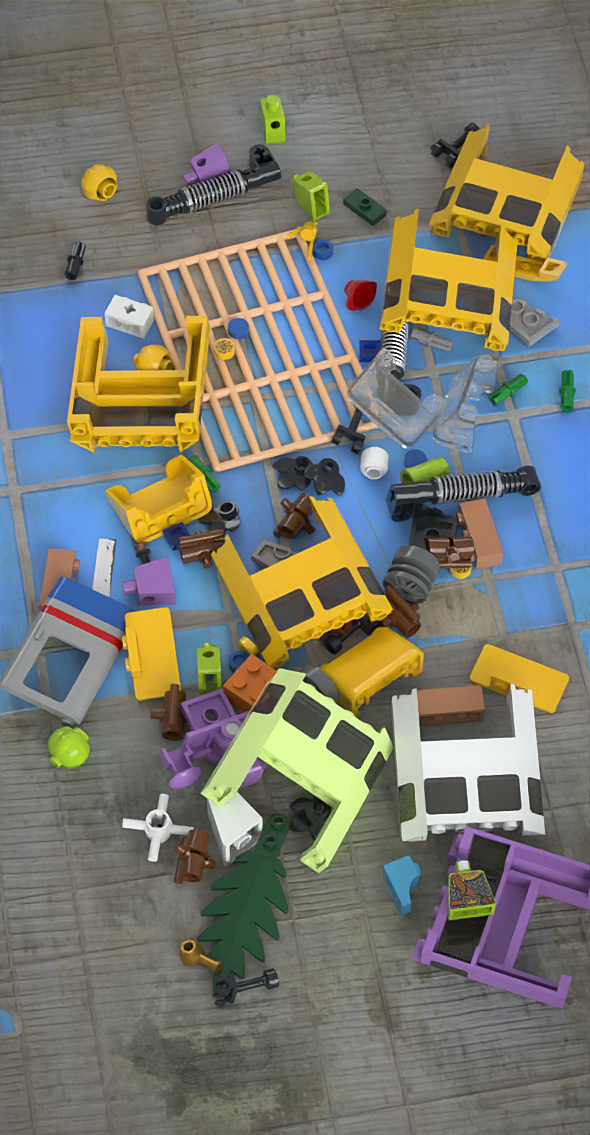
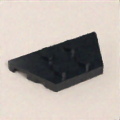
[409,503,458,550]

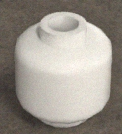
[360,447,389,479]

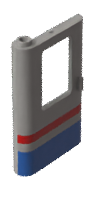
[0,576,136,728]

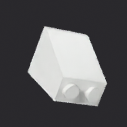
[207,792,263,867]

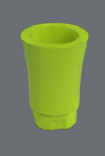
[400,457,450,483]

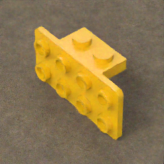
[122,607,181,701]
[470,644,569,713]

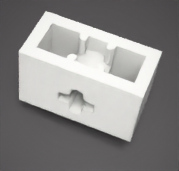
[105,295,154,338]

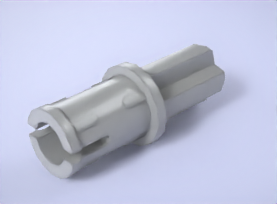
[410,327,453,351]

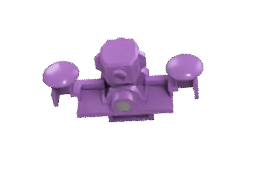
[159,689,305,789]

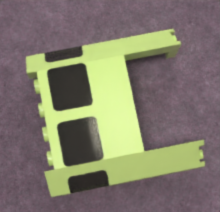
[200,668,394,873]

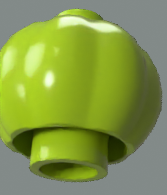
[48,726,90,768]

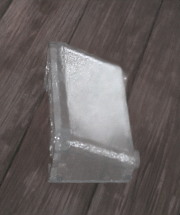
[347,347,449,448]
[433,354,499,454]

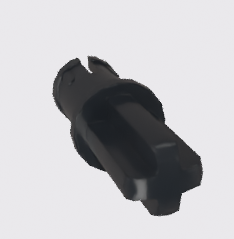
[64,241,86,280]

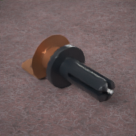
[130,535,151,564]

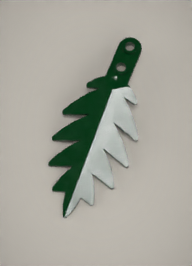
[197,813,290,991]

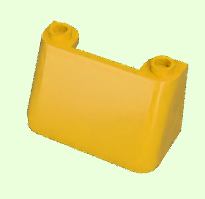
[105,454,212,543]
[320,627,424,717]

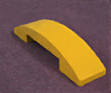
[483,244,567,282]

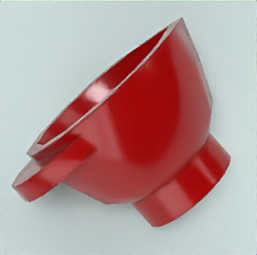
[344,280,377,311]

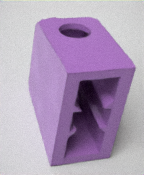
[183,143,230,186]
[122,557,176,605]

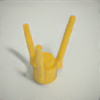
[286,221,318,260]

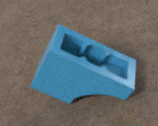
[382,855,421,916]

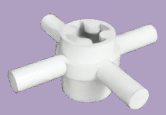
[122,794,194,862]

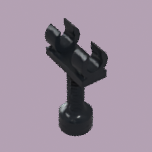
[430,123,480,168]
[331,395,372,454]
[323,617,380,655]
[212,968,279,1007]

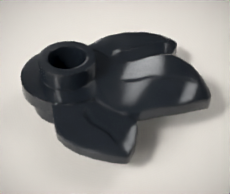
[272,456,313,490]
[303,458,345,495]
[199,501,241,534]
[289,797,331,840]

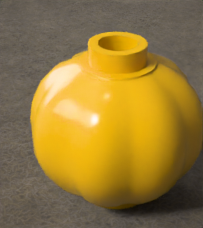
[81,164,118,201]
[133,344,173,371]

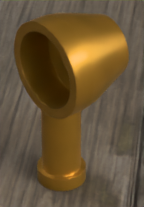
[179,940,222,973]

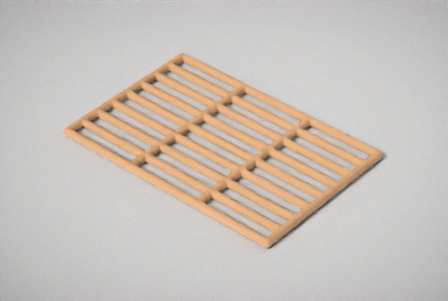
[137,229,385,472]

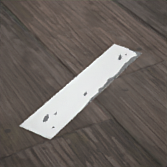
[92,538,117,597]

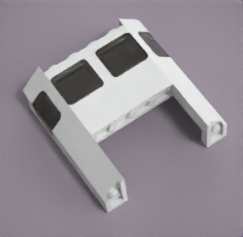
[391,684,545,842]

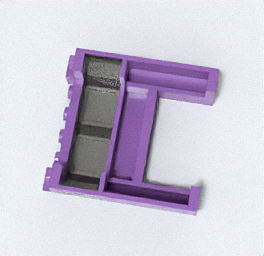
[411,826,590,1009]

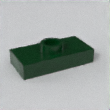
[343,188,387,226]

